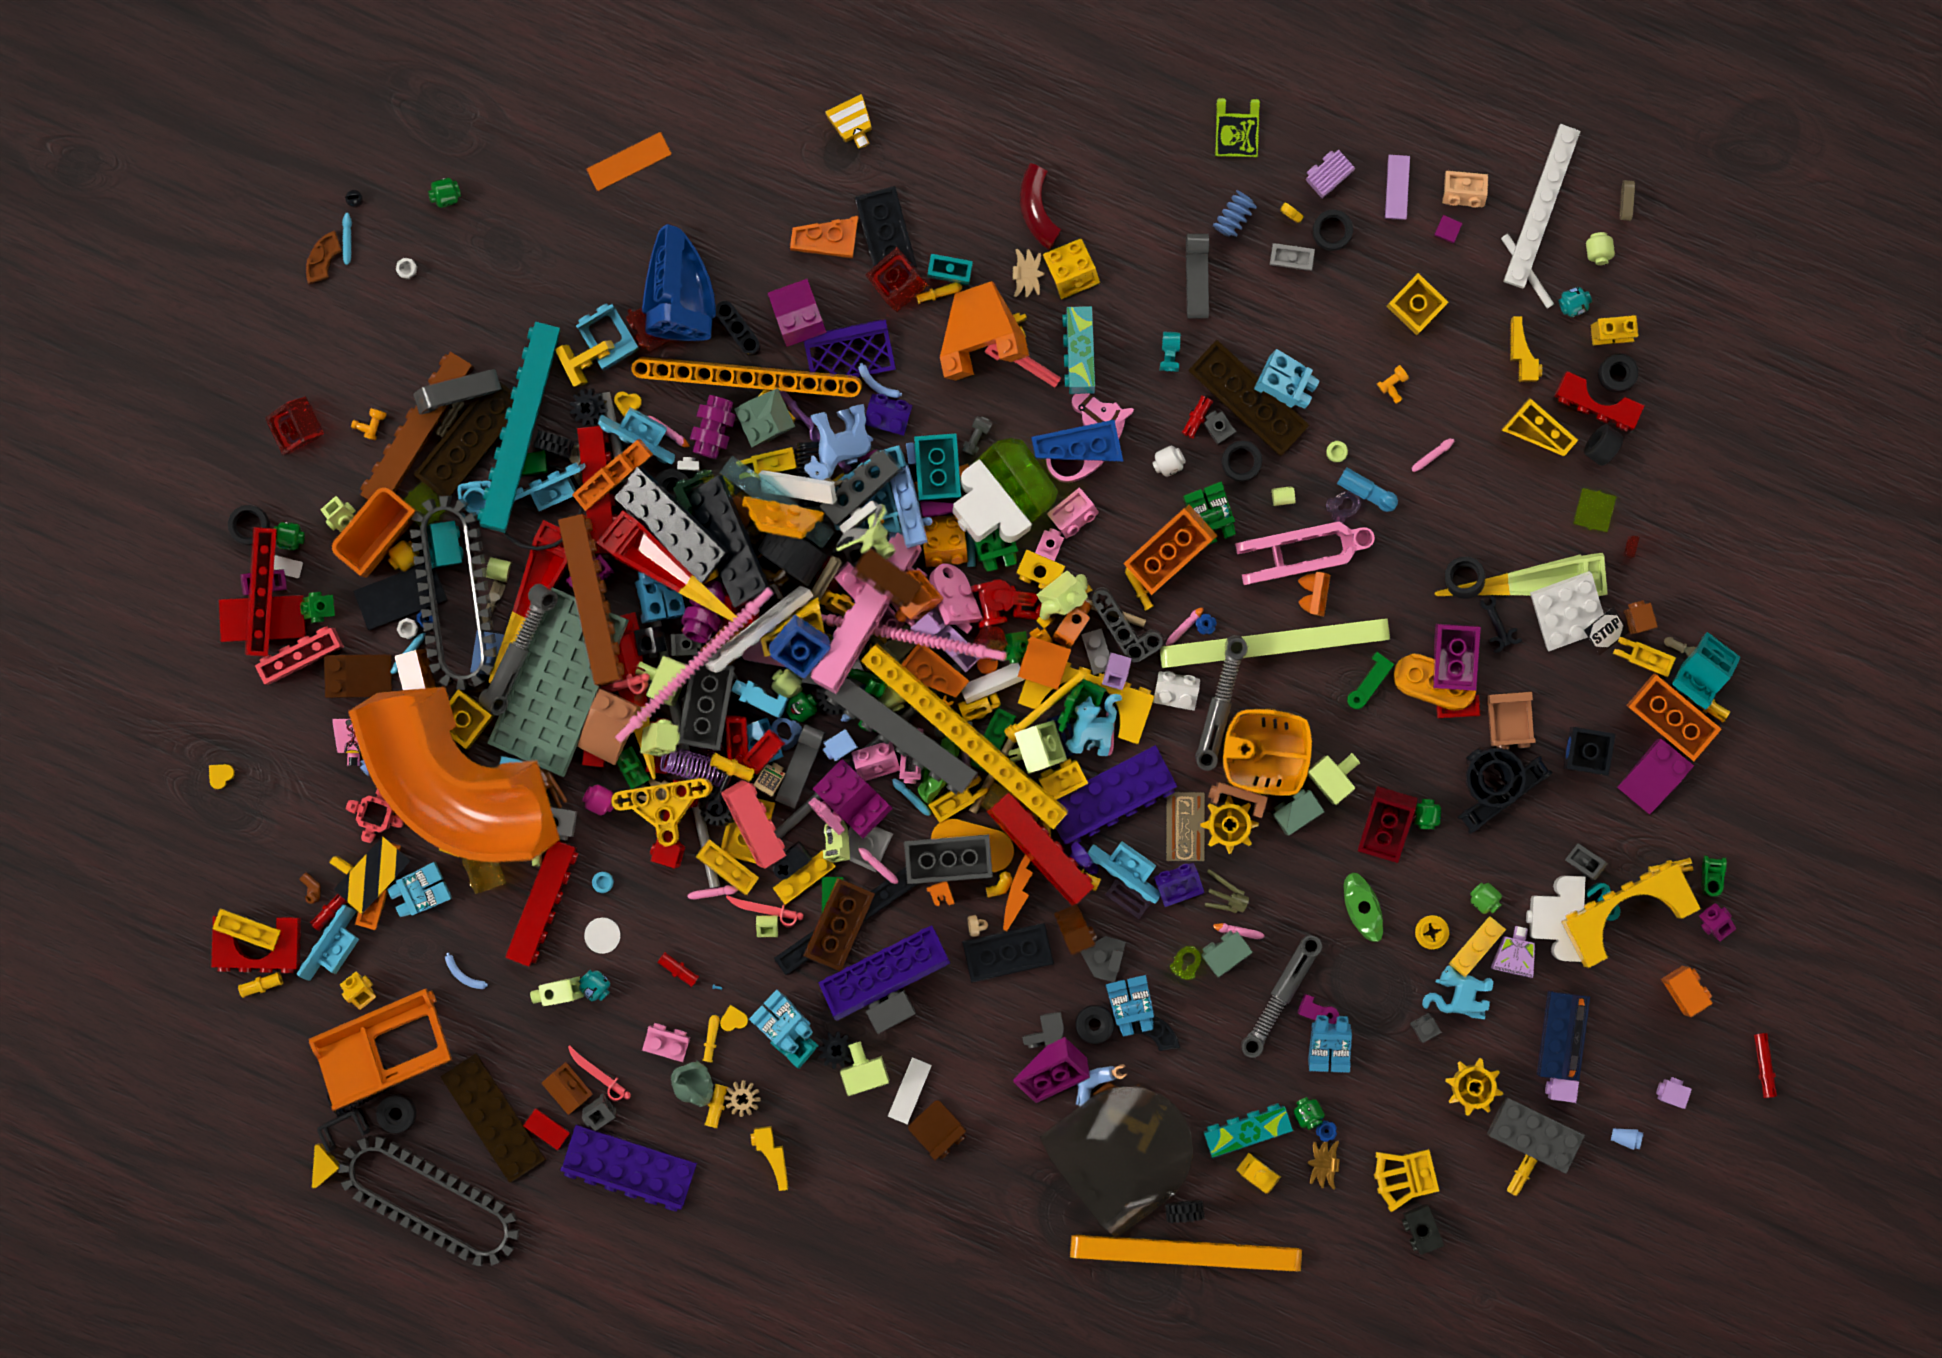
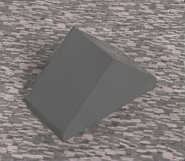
[1565,843,1608,880]

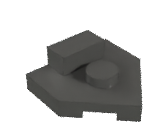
[1080,936,1126,982]

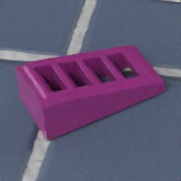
[920,500,954,518]
[240,569,287,595]

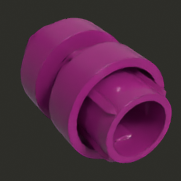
[690,395,736,459]
[681,580,728,643]

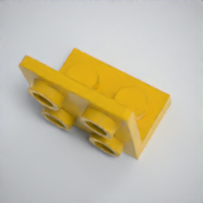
[1043,239,1100,299]

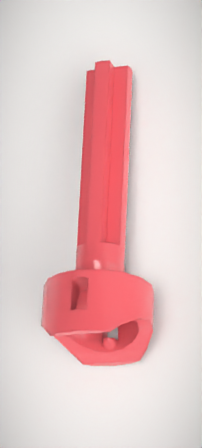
[985,343,1061,388]

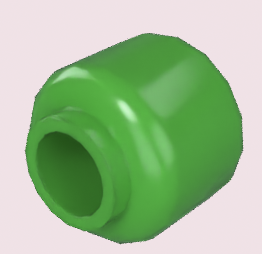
[1470,883,1502,914]

